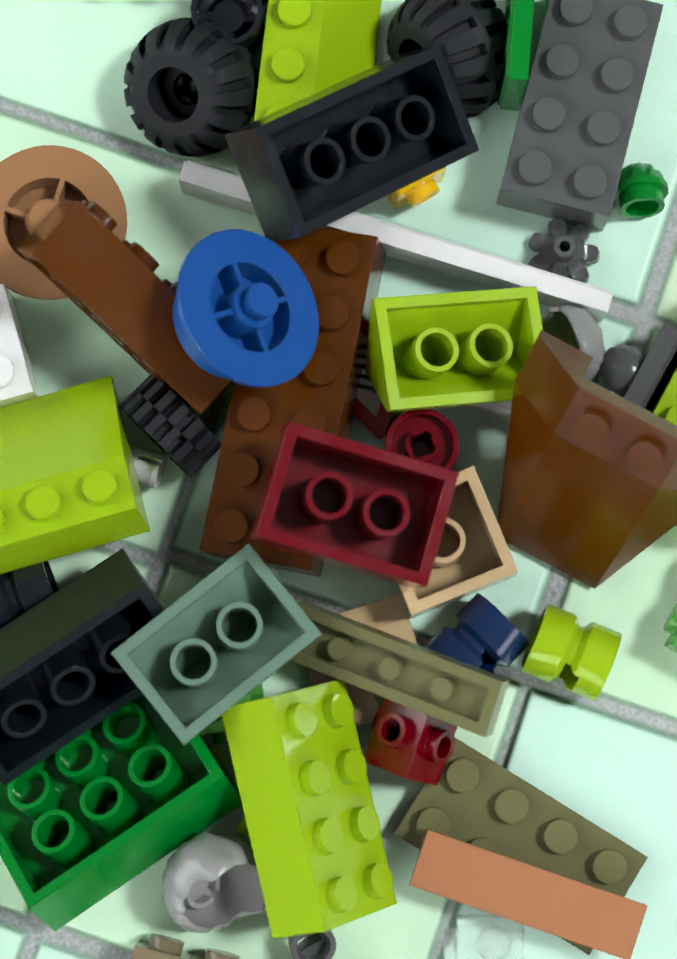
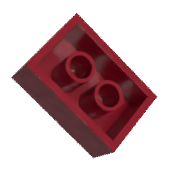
[249,421,459,589]

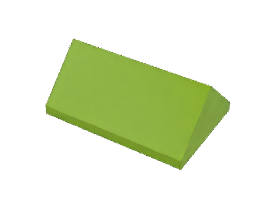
[365,286,543,413]

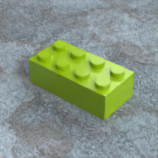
[222,680,397,939]

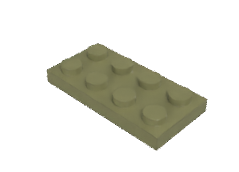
[394,737,648,955]

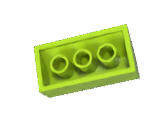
[254,0,382,121]

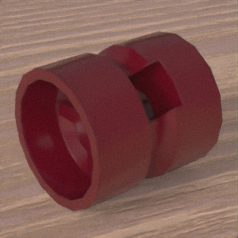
[384,409,459,470]

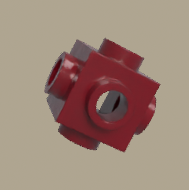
[364,697,457,786]

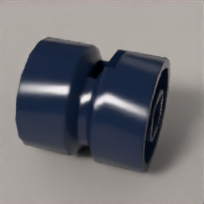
[424,593,530,674]

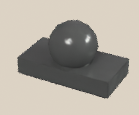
[596,324,677,411]

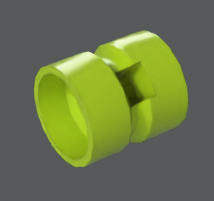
[520,604,622,701]

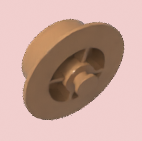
[0,145,127,300]

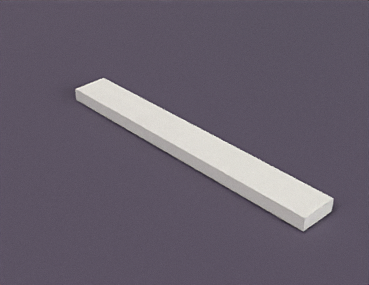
[178,160,613,322]

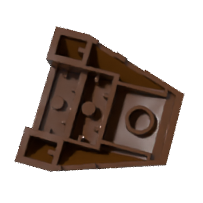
[497,330,677,589]

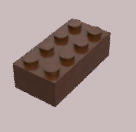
[17,199,232,414]

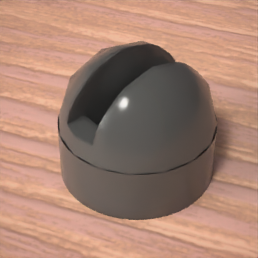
[288,930,336,959]

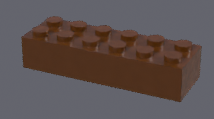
[199,227,386,577]

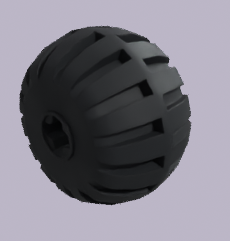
[387,0,507,118]
[123,17,259,157]

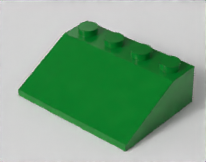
[0,694,242,931]

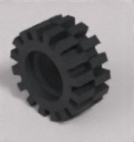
[119,374,221,478]

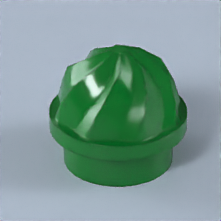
[614,162,669,219]

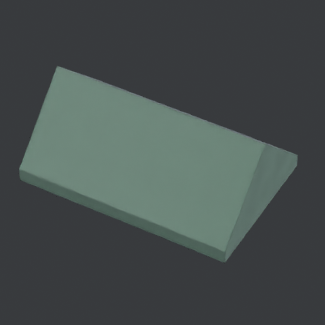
[111,543,322,745]

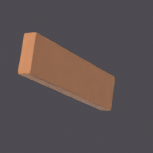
[409,829,648,959]

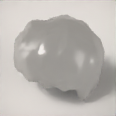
[162,832,265,933]

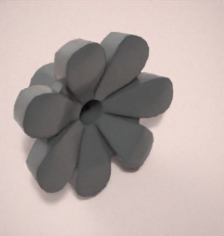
[528,218,600,283]

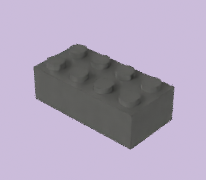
[496,0,663,231]

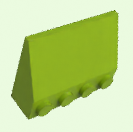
[0,376,150,574]

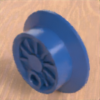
[173,229,319,388]

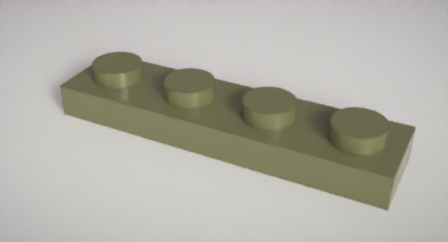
[290,601,510,737]

